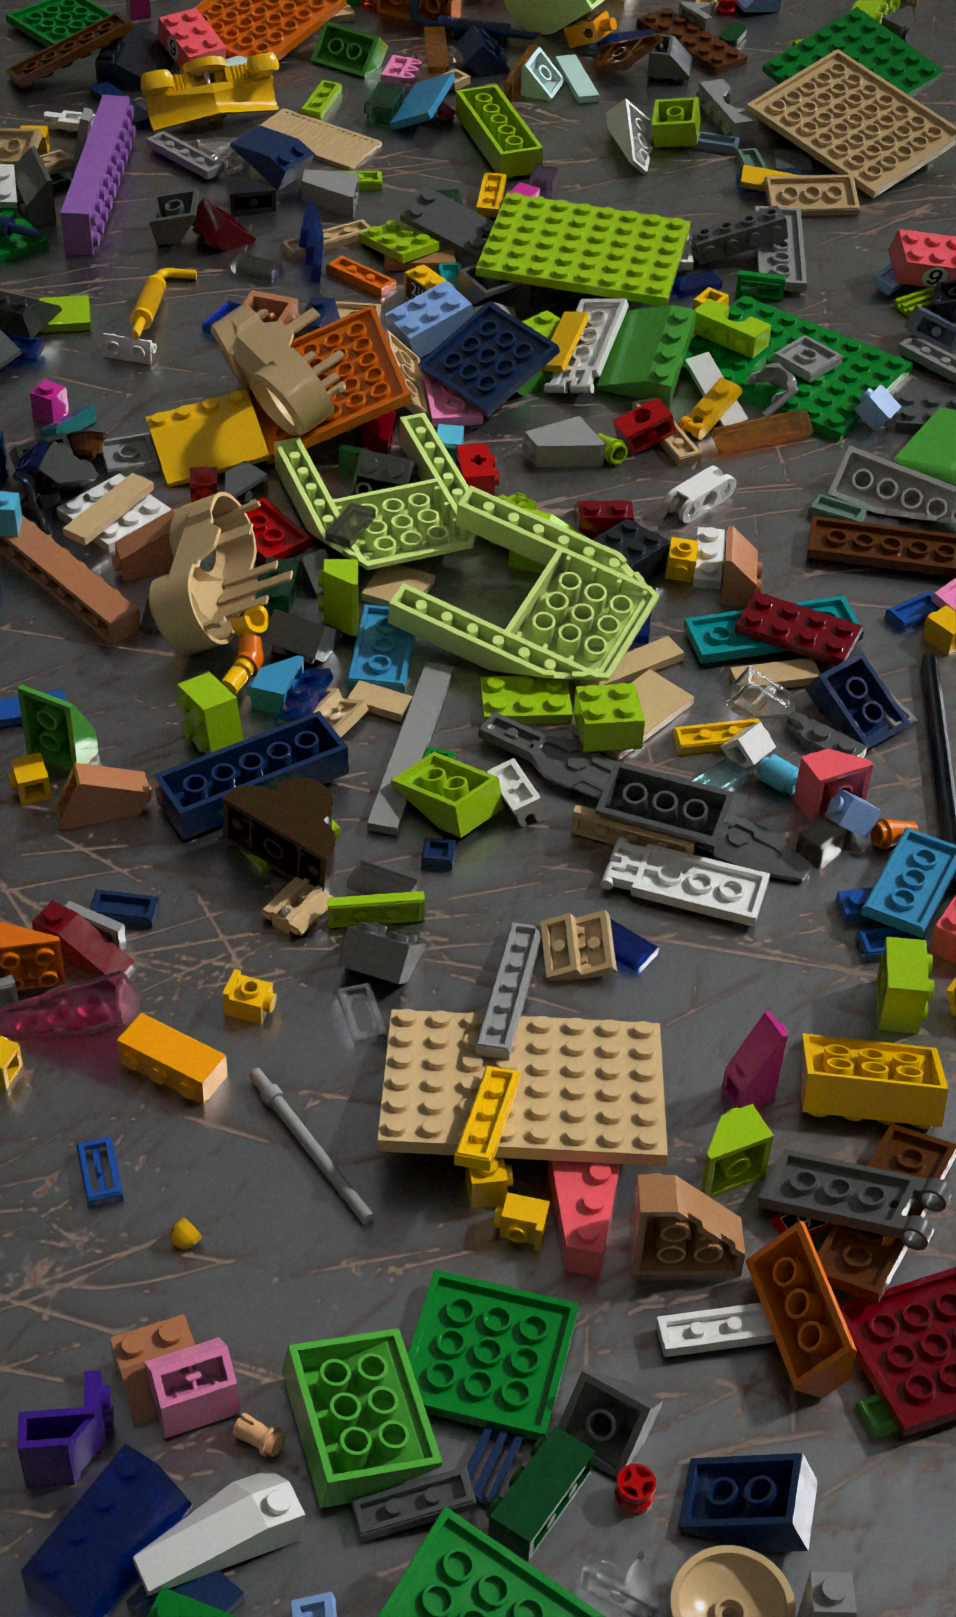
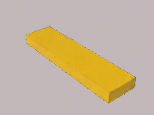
[454,1066,521,1171]

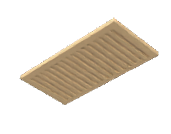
[259,108,382,171]

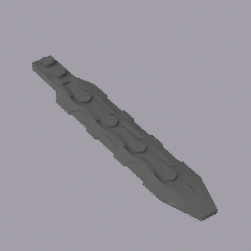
[478,712,813,883]

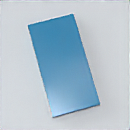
[390,72,456,130]
[347,604,416,693]
[861,827,956,938]

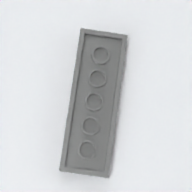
[754,206,807,292]

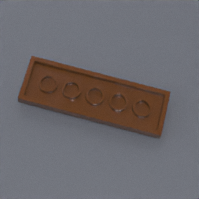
[636,8,748,75]
[5,12,134,88]
[807,516,956,578]
[817,1123,956,1304]

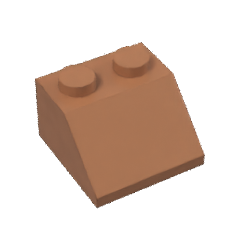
[720,526,762,606]
[110,1314,195,1426]

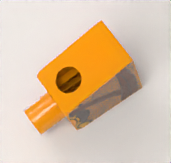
[563,10,617,48]

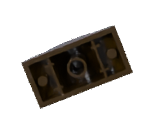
[223,778,336,894]

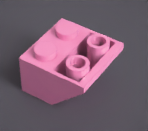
[144,1337,240,1439]

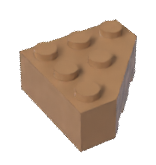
[629,1173,745,1276]

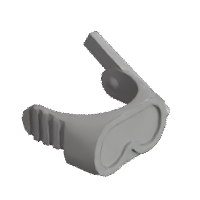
[747,363,798,419]

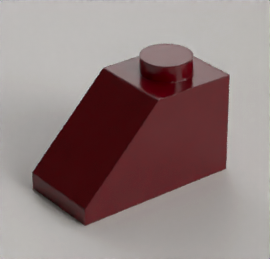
[357,410,396,455]

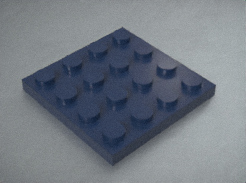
[418,301,560,417]

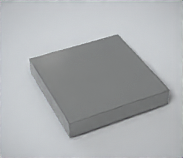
[772,335,843,382]
[100,433,160,479]

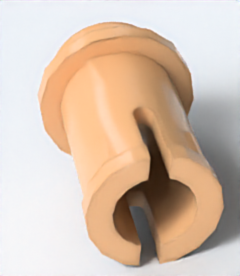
[232,1413,285,1457]

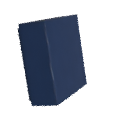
[421,837,456,870]

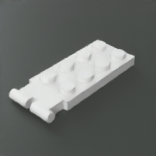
[544,299,629,394]
[600,837,770,927]

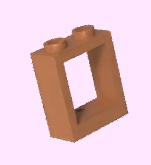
[243,290,298,325]

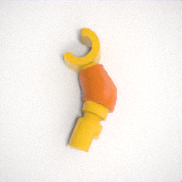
[222,605,269,694]

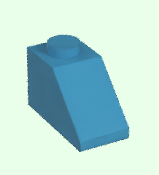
[247,655,304,716]

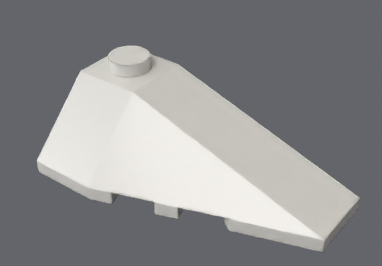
[606,98,653,174]
[133,1470,305,1596]

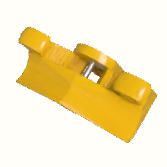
[140,53,279,132]

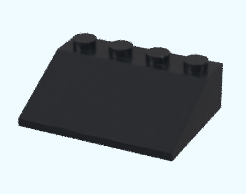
[95,23,174,90]

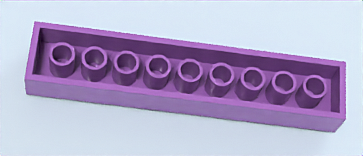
[60,95,136,256]

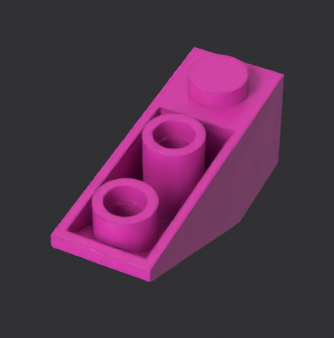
[722,1010,788,1108]

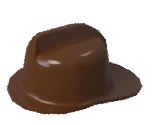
[53,430,108,462]

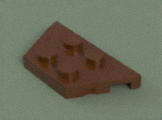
[593,33,663,74]

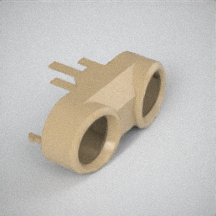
[210,303,346,436]
[148,492,293,657]

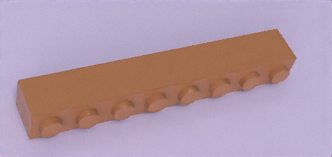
[0,515,141,645]

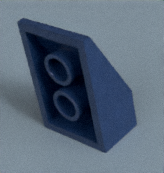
[230,125,315,190]
[805,651,911,751]
[678,1453,818,1552]

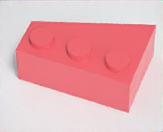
[547,1160,620,1278]

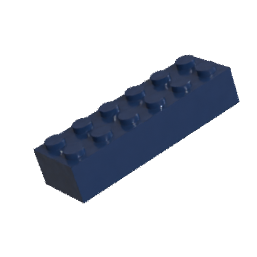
[153,711,349,840]

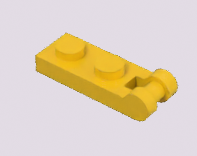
[678,377,742,440]

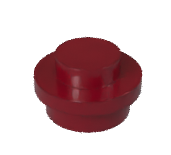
[437,102,456,121]

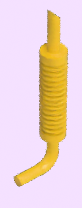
[130,268,197,340]

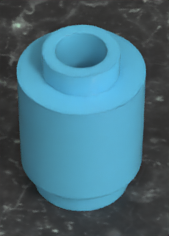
[757,754,799,796]

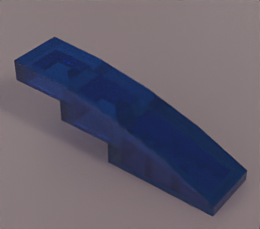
[299,199,324,284]

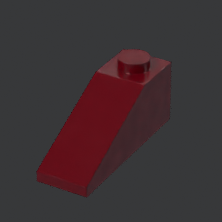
[32,901,135,987]

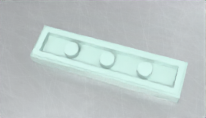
[555,54,599,104]

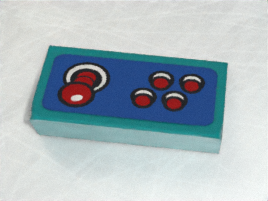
[40,406,97,437]

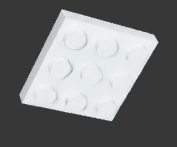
[56,473,172,553]

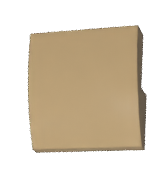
[283,687,369,738]
[540,910,617,981]

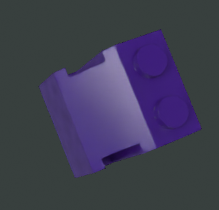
[17,1370,114,1489]

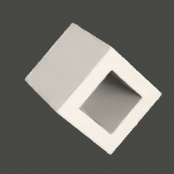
[720,722,776,772]

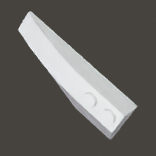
[828,445,956,524]

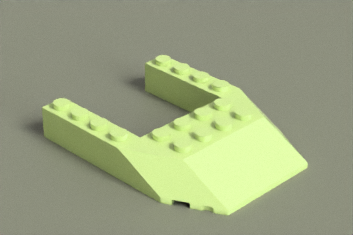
[274,413,475,570]
[388,485,660,681]

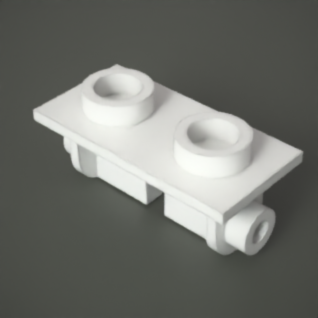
[103,333,157,365]

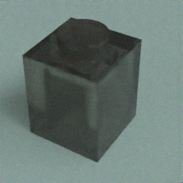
[795,814,846,871]

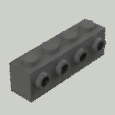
[689,205,788,265]

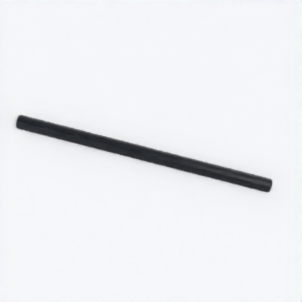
[921,653,956,891]

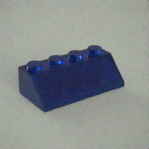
[21,1443,193,1617]

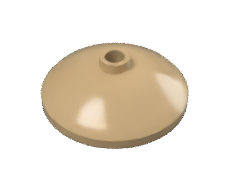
[670,1545,796,1617]

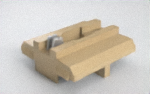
[260,877,333,936]

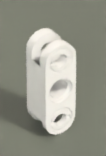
[663,465,737,523]

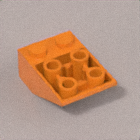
[0,922,66,991]

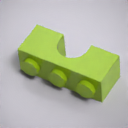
[694,298,771,359]

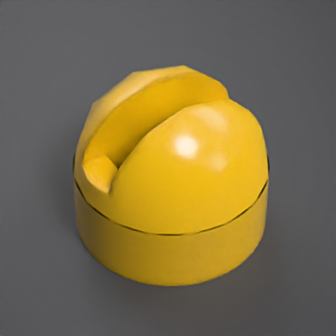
[170,1217,202,1249]

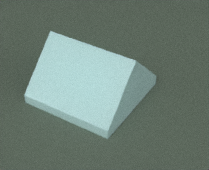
[521,47,565,101]

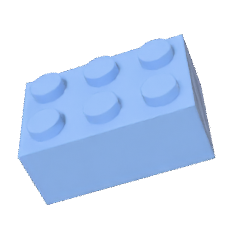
[384,280,474,359]

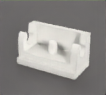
[487,758,546,827]

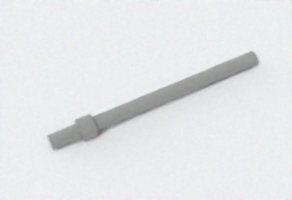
[249,1068,374,1225]

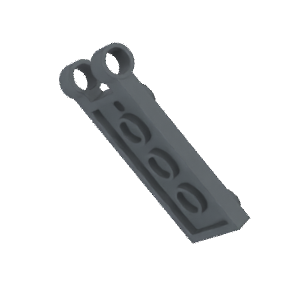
[400,186,494,262]
[758,1149,952,1250]

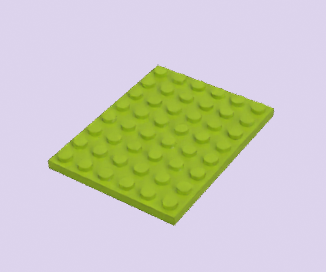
[475,193,691,306]

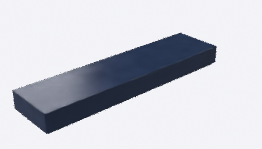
[89,81,150,129]

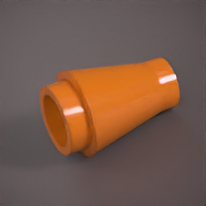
[870,819,919,849]

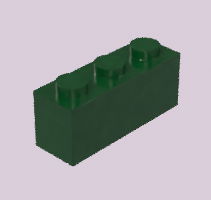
[486,1426,595,1561]

